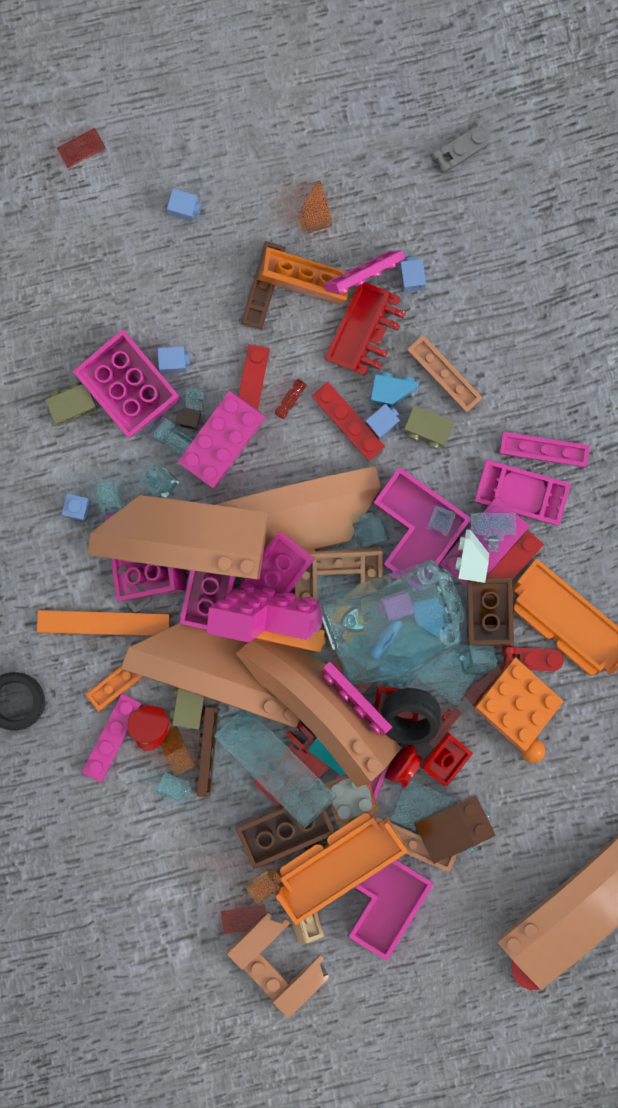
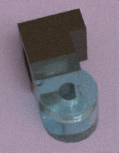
[175,387,205,431]

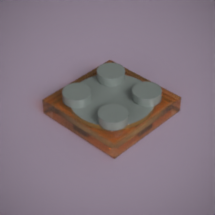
[323,775,379,826]

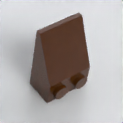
[467,578,514,648]
[414,794,496,864]

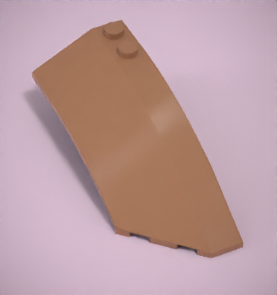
[216,466,382,552]
[87,495,269,579]
[121,623,299,728]
[236,640,401,788]
[498,836,618,990]

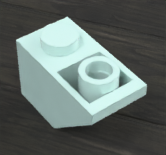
[455,529,489,583]

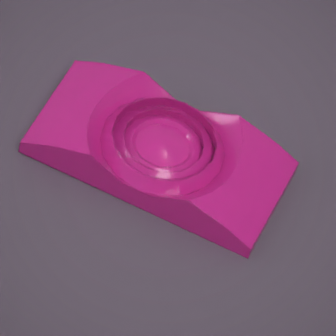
[474,459,571,526]

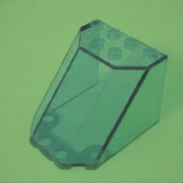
[318,559,465,685]

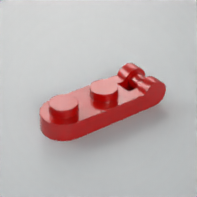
[502,647,564,671]

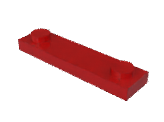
[238,344,270,410]
[486,530,544,580]

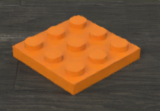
[474,657,564,752]

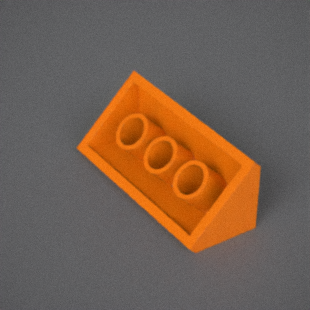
[258,247,348,305]

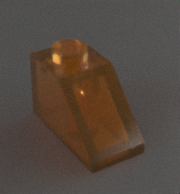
[299,180,333,233]
[160,726,196,776]
[245,868,282,905]

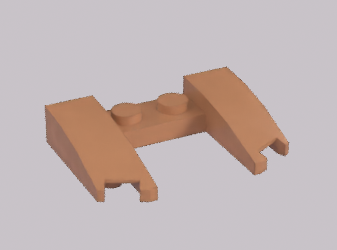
[294,547,383,612]
[227,912,329,1018]

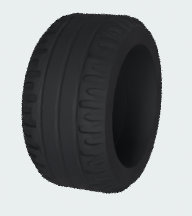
[0,672,45,731]
[382,688,441,745]

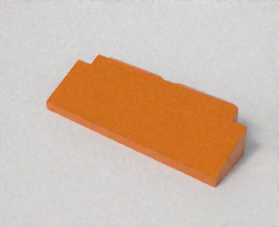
[512,558,618,676]
[275,813,408,925]

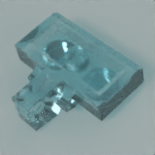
[471,513,516,552]

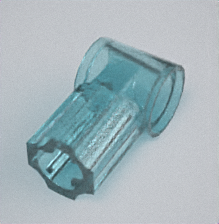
[148,415,193,455]

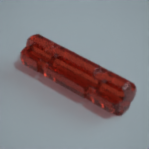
[275,379,306,419]

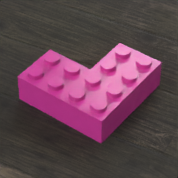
[373,467,471,592]
[206,584,324,642]
[348,859,434,961]

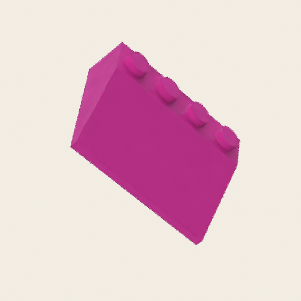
[73,329,182,438]
[105,513,187,602]

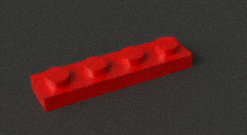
[311,381,385,462]

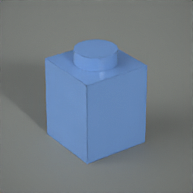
[167,189,201,221]
[400,257,426,292]
[158,346,190,373]
[365,404,400,440]
[62,494,91,522]

